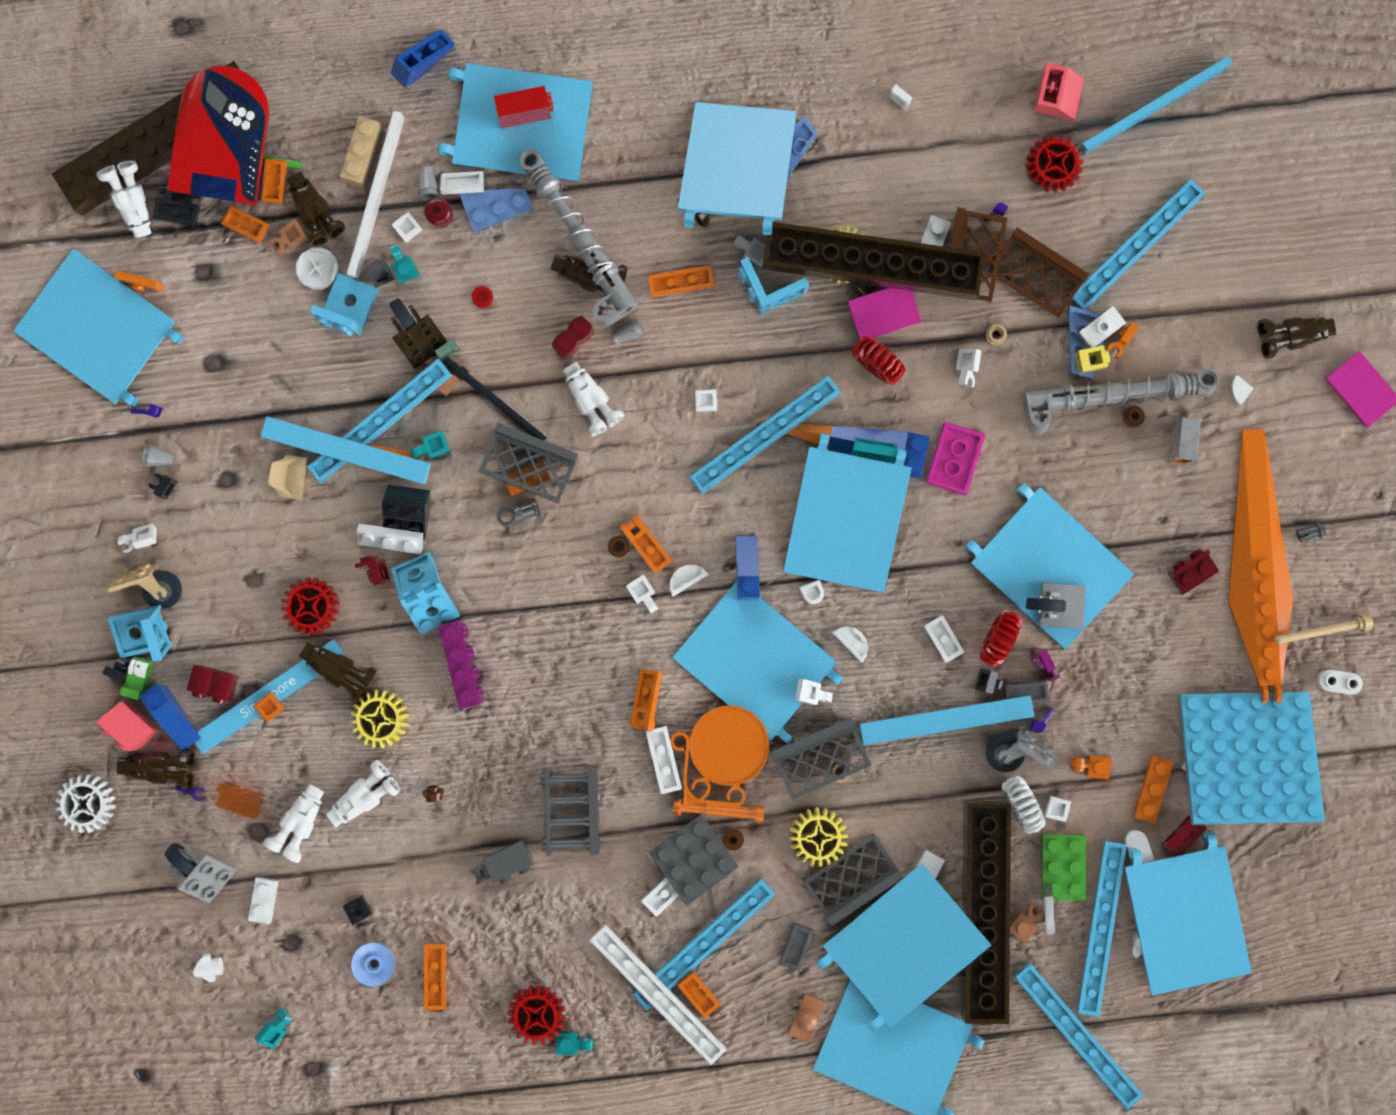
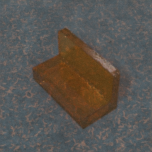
[216,781,265,819]

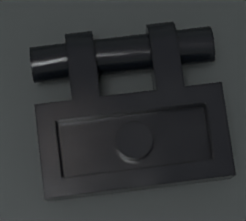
[152,185,203,227]

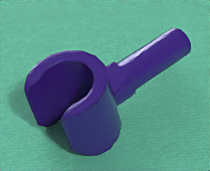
[980,202,1008,224]
[131,404,163,418]
[1030,707,1055,733]
[176,785,206,801]

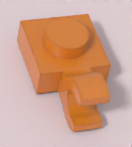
[1105,322,1139,359]

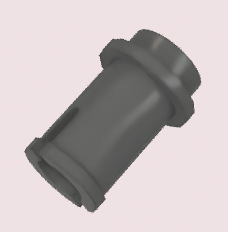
[1296,522,1327,542]

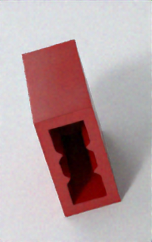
[494,86,554,129]

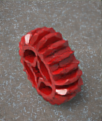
[1025,134,1084,193]
[851,336,906,385]
[281,577,340,635]
[980,610,1022,667]
[507,985,566,1045]

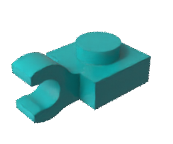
[389,244,420,285]
[411,431,451,459]
[254,1007,292,1049]
[556,1031,593,1055]

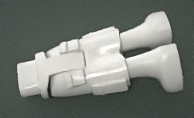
[96,161,152,238]
[563,362,625,437]
[326,760,400,827]
[263,784,325,863]

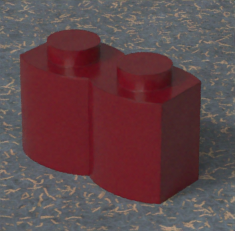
[552,315,594,360]
[186,665,239,704]

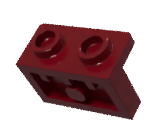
[1168,549,1219,595]
[354,555,392,586]
[1161,814,1207,856]

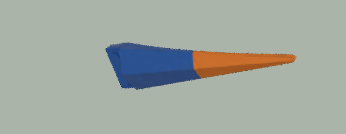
[758,421,930,479]

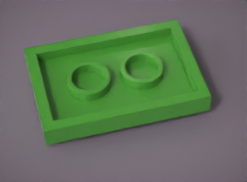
[1041,834,1086,900]

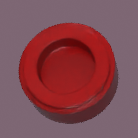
[471,286,494,308]

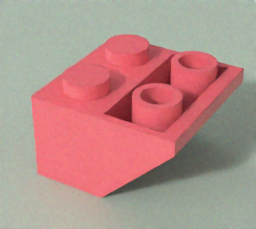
[1033,63,1084,121]
[96,701,160,751]

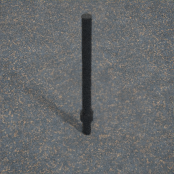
[443,357,547,441]

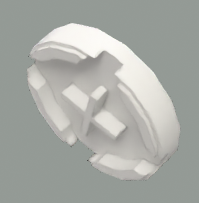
[296,247,339,290]

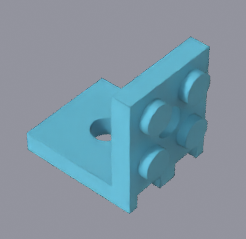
[737,257,809,315]
[310,273,379,337]
[391,551,460,634]
[108,604,173,662]

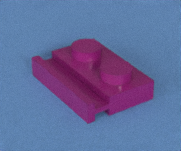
[1030,648,1061,681]

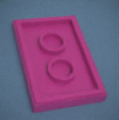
[847,288,921,340]
[1325,351,1396,428]
[925,422,986,496]

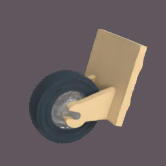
[107,563,182,609]

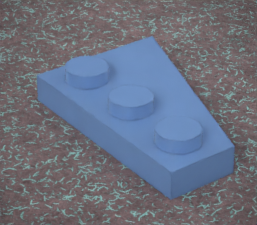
[787,117,818,179]
[459,189,533,232]
[1068,305,1104,380]

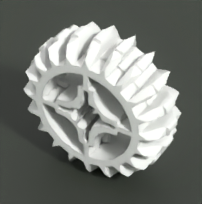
[55,774,116,833]
[1002,776,1045,834]

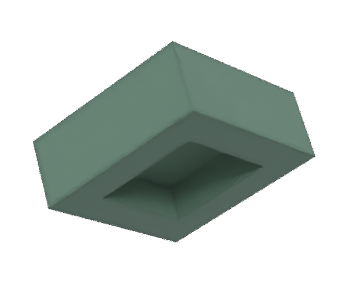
[435,339,460,361]

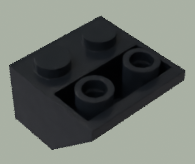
[382,485,430,539]

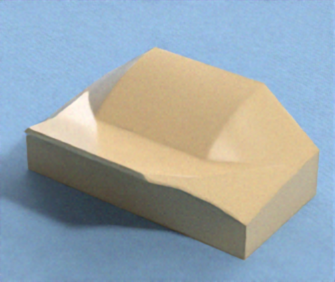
[268,455,309,500]

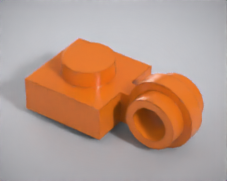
[1069,755,1112,780]

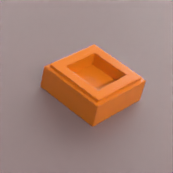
[254,692,286,722]

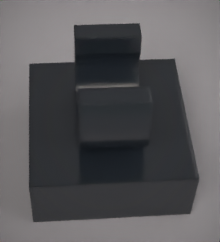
[365,259,394,288]
[148,473,178,499]
[102,659,129,683]
[975,669,1004,694]
[343,895,373,925]

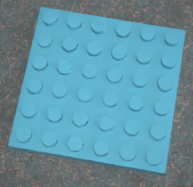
[1179,692,1325,825]

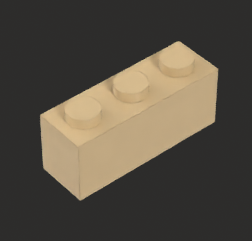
[340,116,384,189]

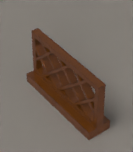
[949,207,1008,302]
[987,227,1089,318]

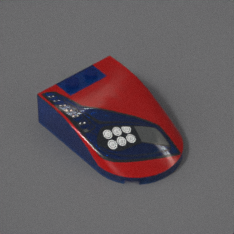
[168,66,270,206]

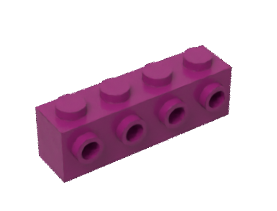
[438,620,485,710]

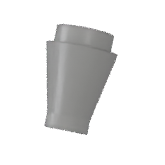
[418,166,439,200]
[611,318,645,344]
[142,446,176,467]

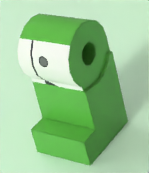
[119,657,153,700]

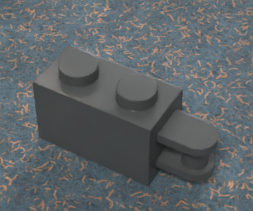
[470,838,535,884]

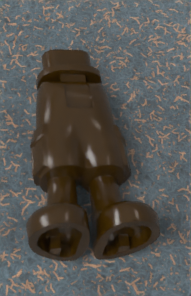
[287,172,345,246]
[550,254,628,303]
[1257,317,1336,359]
[299,642,377,704]
[117,749,195,789]

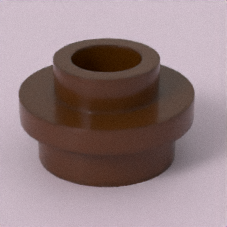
[1123,406,1145,427]
[608,536,630,558]
[422,785,444,802]
[722,829,744,851]

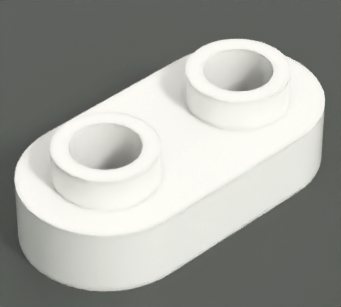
[1317,670,1363,695]

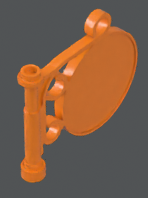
[670,705,769,823]

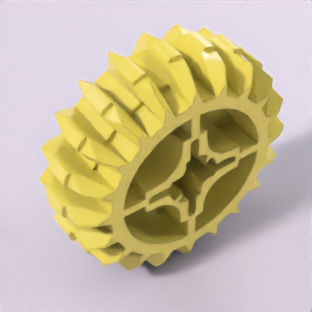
[350,690,409,748]
[789,807,848,867]

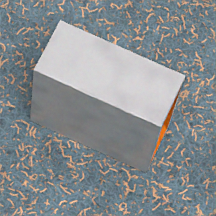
[1168,417,1201,464]

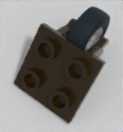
[389,298,447,369]

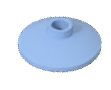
[351,943,395,987]

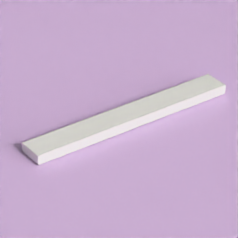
[347,111,405,281]
[589,924,726,1065]

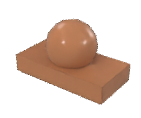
[788,993,825,1043]

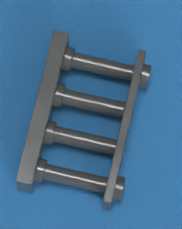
[541,766,600,856]

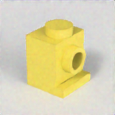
[1074,345,1110,375]

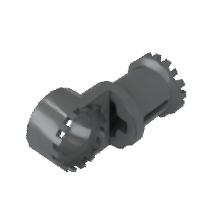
[497,498,541,528]

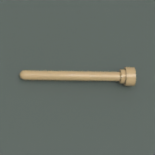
[1275,613,1373,644]

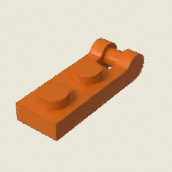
[619,514,672,574]
[630,668,663,732]

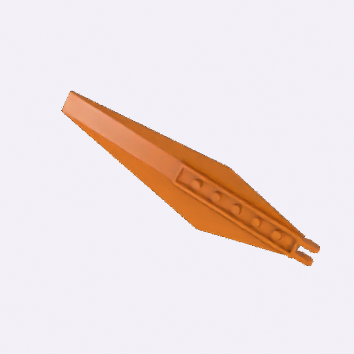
[1228,429,1293,703]

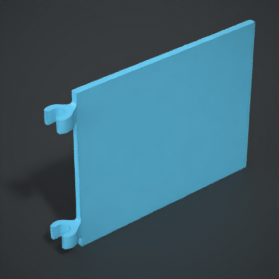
[438,63,593,182]
[678,102,797,235]
[13,249,184,407]
[783,433,912,593]
[964,483,1134,650]
[672,582,843,744]
[1124,832,1252,996]
[817,863,991,1032]
[813,980,984,1115]

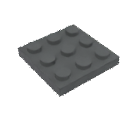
[648,814,738,906]

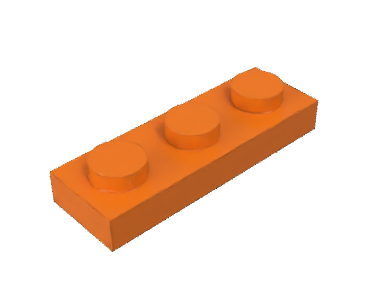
[648,265,714,298]
[1133,755,1174,824]
[424,943,447,1010]

